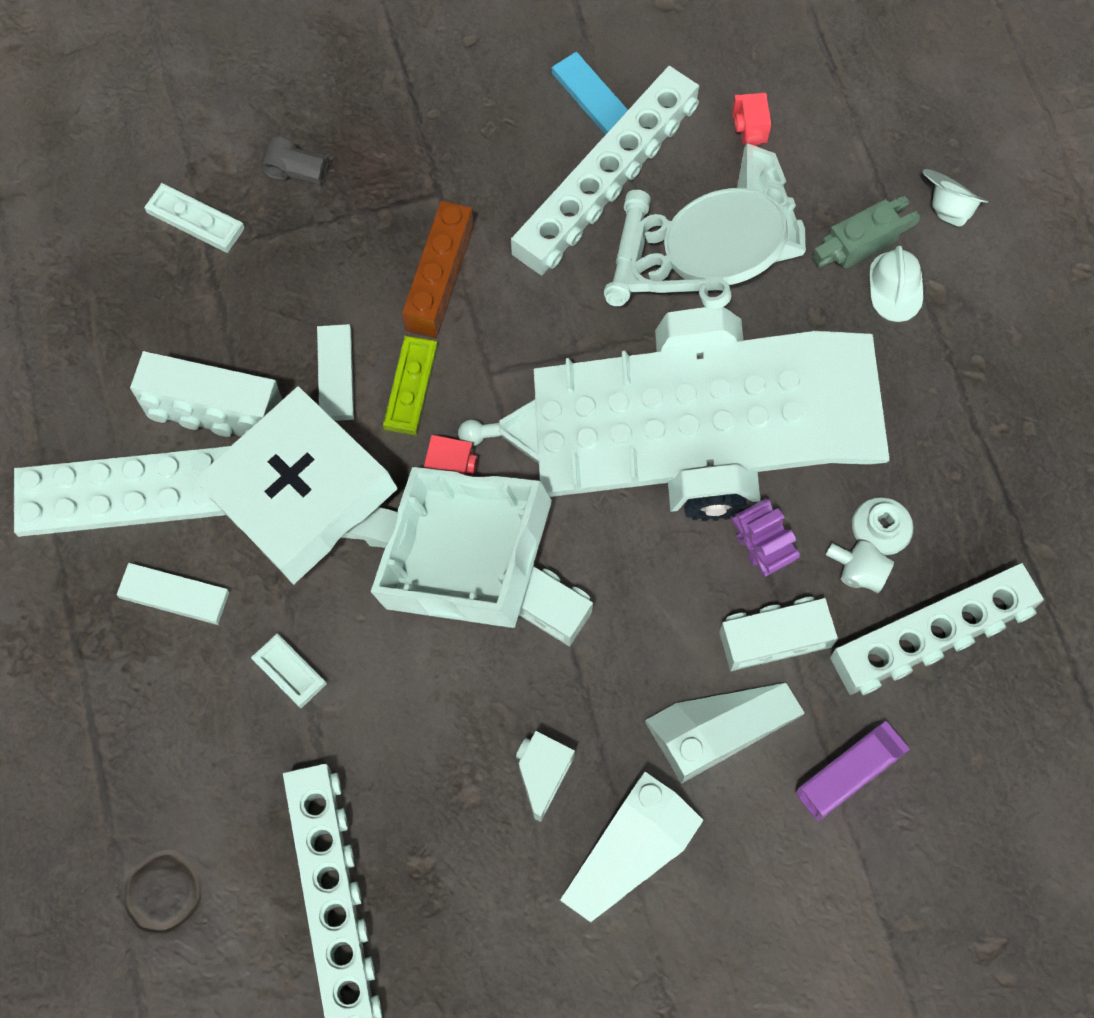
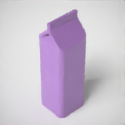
[796,721,910,822]

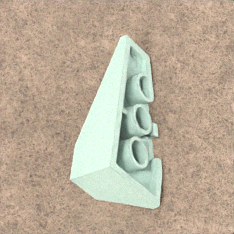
[737,143,806,263]
[645,683,805,784]
[560,772,703,923]

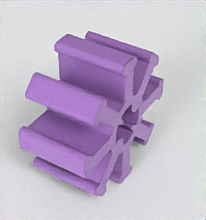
[732,499,800,577]

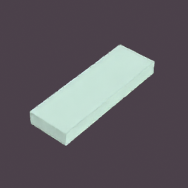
[144,183,245,253]
[317,324,354,421]
[117,563,229,625]

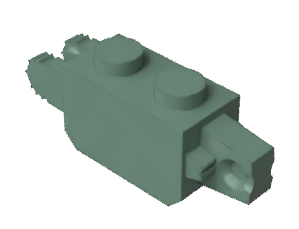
[812,196,921,268]

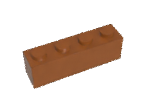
[402,200,474,339]

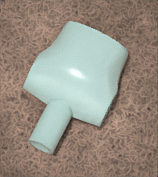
[826,540,894,593]

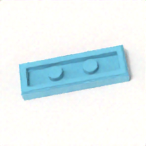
[552,52,628,135]

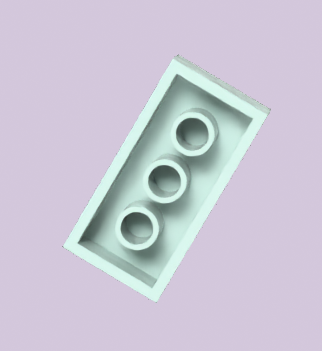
[130,351,282,437]

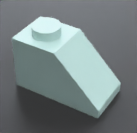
[516,731,575,822]

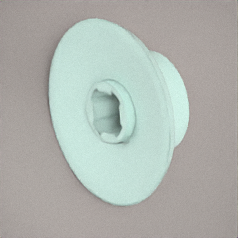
[852,497,914,555]

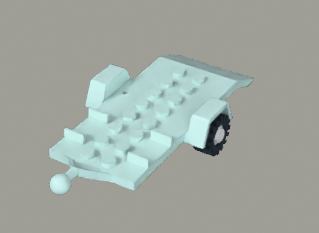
[458,307,890,521]

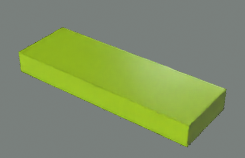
[383,336,438,436]

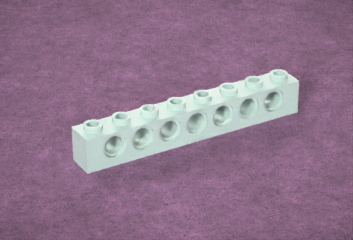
[511,66,699,276]
[283,764,383,1018]

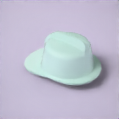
[922,169,989,227]
[869,246,923,322]

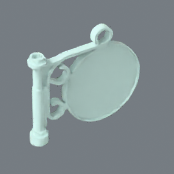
[604,188,788,309]

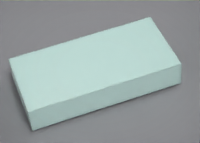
[251,633,327,709]

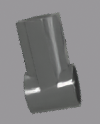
[260,137,329,185]

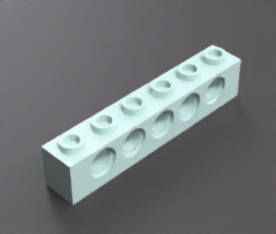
[830,563,1044,695]

